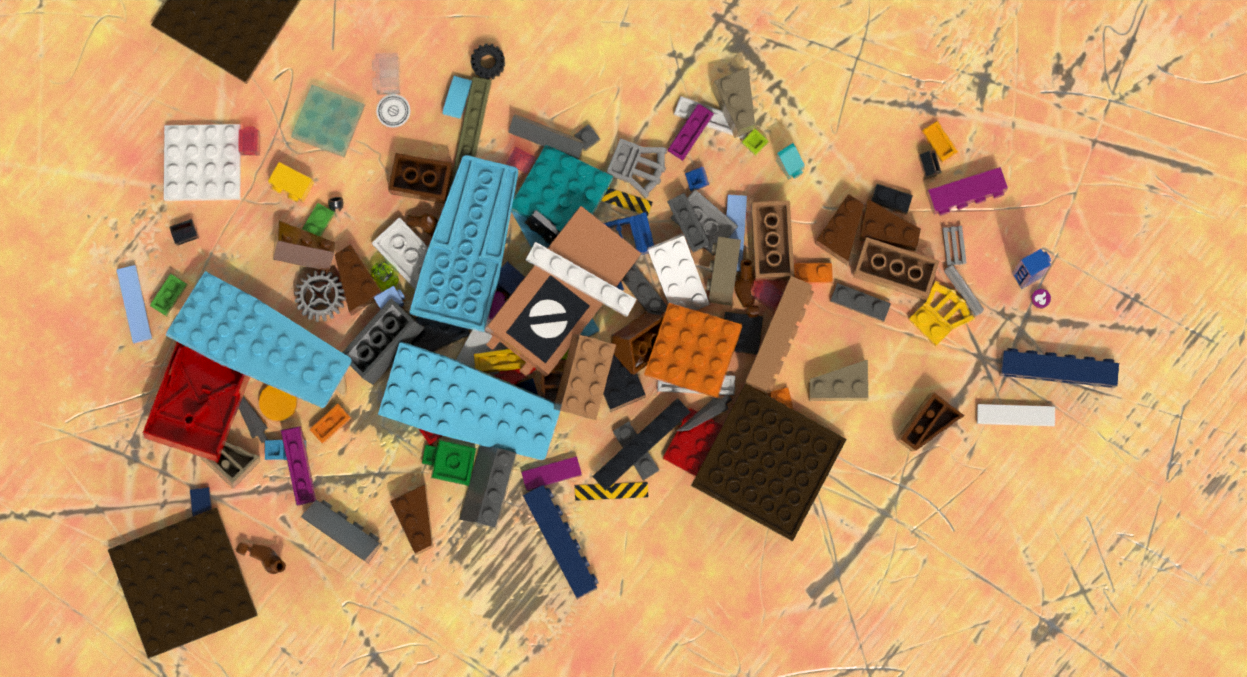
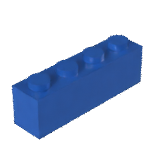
[1012,249,1051,290]

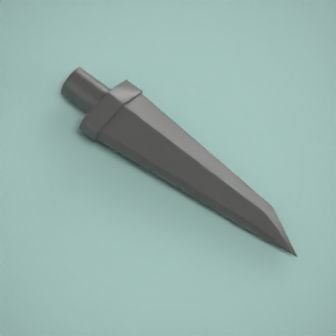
[677,394,732,431]
[239,396,268,443]

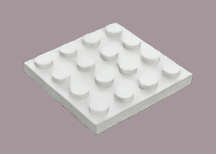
[164,124,241,201]

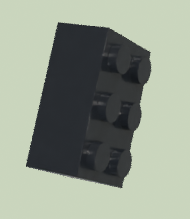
[603,354,646,412]

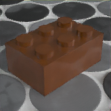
[388,153,453,204]

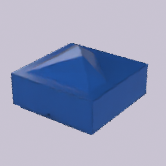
[685,167,709,191]

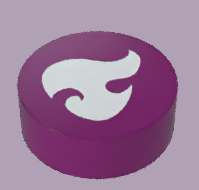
[1031,289,1051,309]

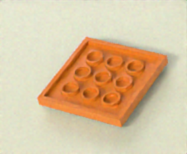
[644,303,742,398]

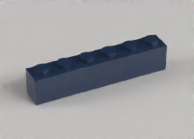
[1000,348,1119,388]
[523,485,599,600]

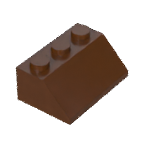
[611,313,664,374]

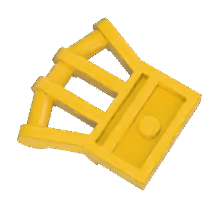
[909,281,975,347]

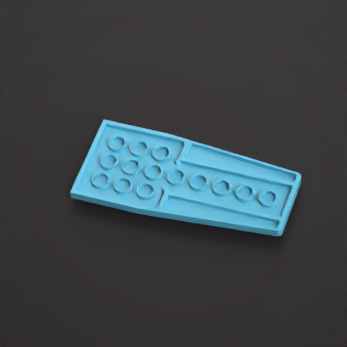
[409,155,518,332]
[166,271,351,408]
[378,341,561,460]

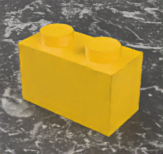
[268,162,314,203]

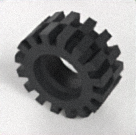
[471,43,505,80]

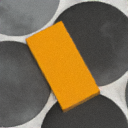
[921,120,958,163]

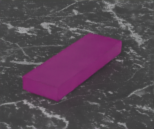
[667,103,714,161]
[521,456,582,491]

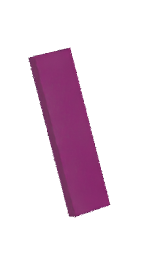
[281,426,316,506]

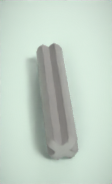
[944,265,984,316]

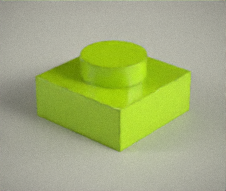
[742,129,769,156]

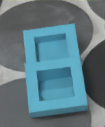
[442,76,472,119]

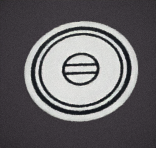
[376,94,410,127]

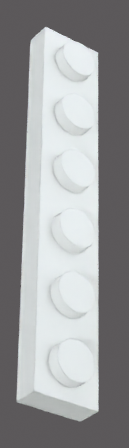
[525,242,636,317]

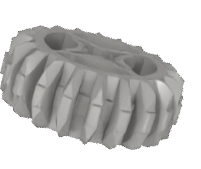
[294,270,346,322]

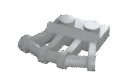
[606,138,667,199]

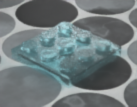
[291,85,365,158]

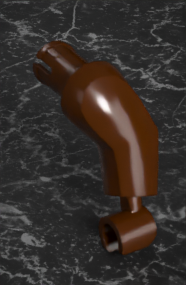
[406,213,438,239]
[735,259,760,318]
[236,542,286,574]

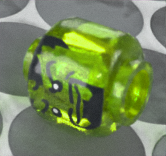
[371,262,399,290]

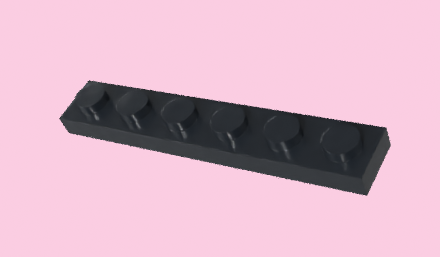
[592,398,691,491]

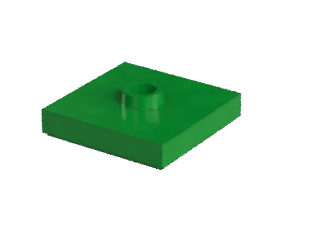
[431,440,476,486]

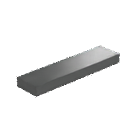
[508,114,585,160]

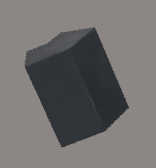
[919,150,942,179]
[170,219,199,246]

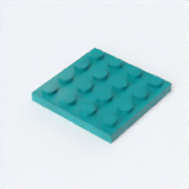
[512,145,613,231]

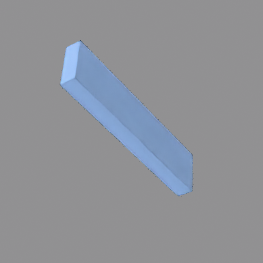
[726,195,747,272]
[117,265,152,344]

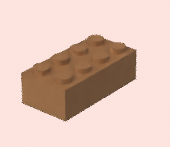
[751,201,794,282]
[853,237,940,301]
[554,334,616,420]

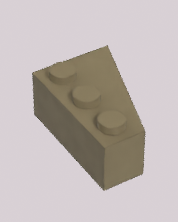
[711,68,755,138]
[706,237,741,306]
[199,441,260,489]

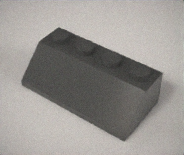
[342,298,424,385]
[459,445,517,530]
[301,500,381,564]

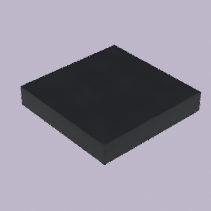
[724,312,763,355]

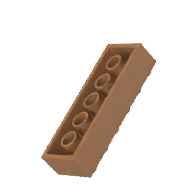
[745,276,814,394]

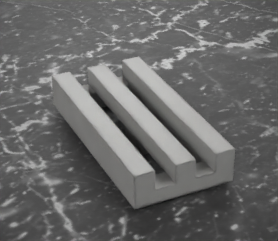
[942,226,967,266]

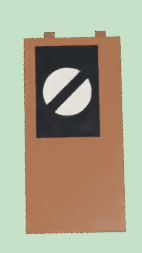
[485,206,642,376]

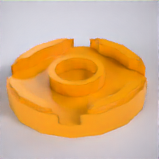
[259,385,297,421]

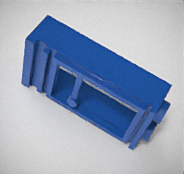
[603,212,654,256]

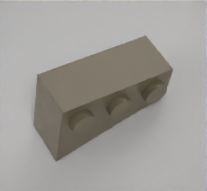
[809,359,869,401]

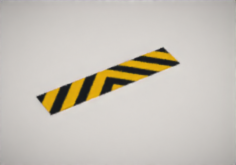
[601,187,653,216]
[575,482,648,501]

